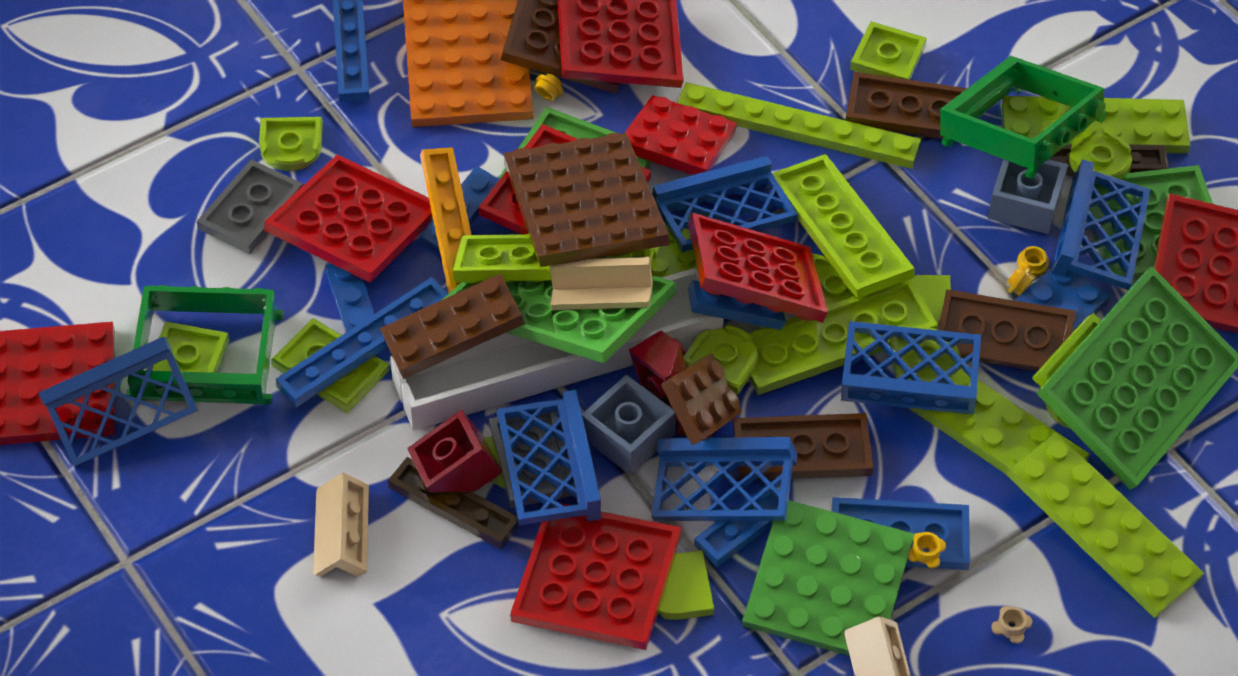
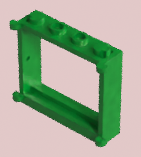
[940,56,1106,179]
[126,285,284,405]

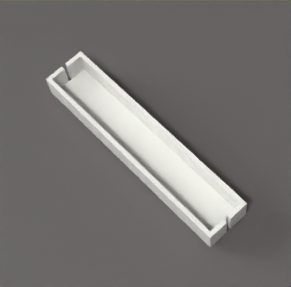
[390,267,724,431]

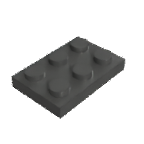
[197,159,303,254]
[489,411,574,508]

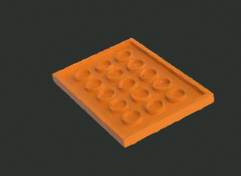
[403,0,534,127]

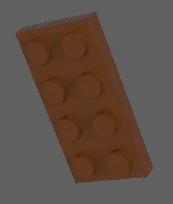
[845,72,967,139]
[380,273,525,379]
[938,289,1076,371]
[733,413,874,481]

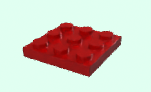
[625,95,737,175]

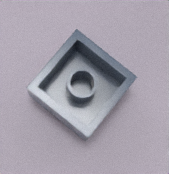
[988,159,1068,234]
[582,375,676,475]

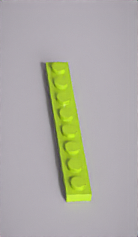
[677,82,921,169]

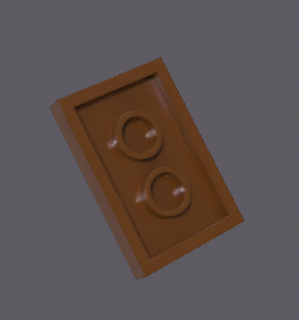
[661,353,742,445]

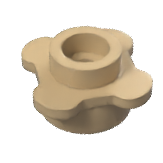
[991,606,1033,644]

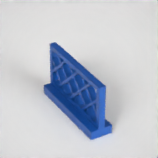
[652,156,798,252]
[1052,159,1150,290]
[841,321,981,415]
[39,337,199,467]
[497,390,601,525]
[651,437,797,521]

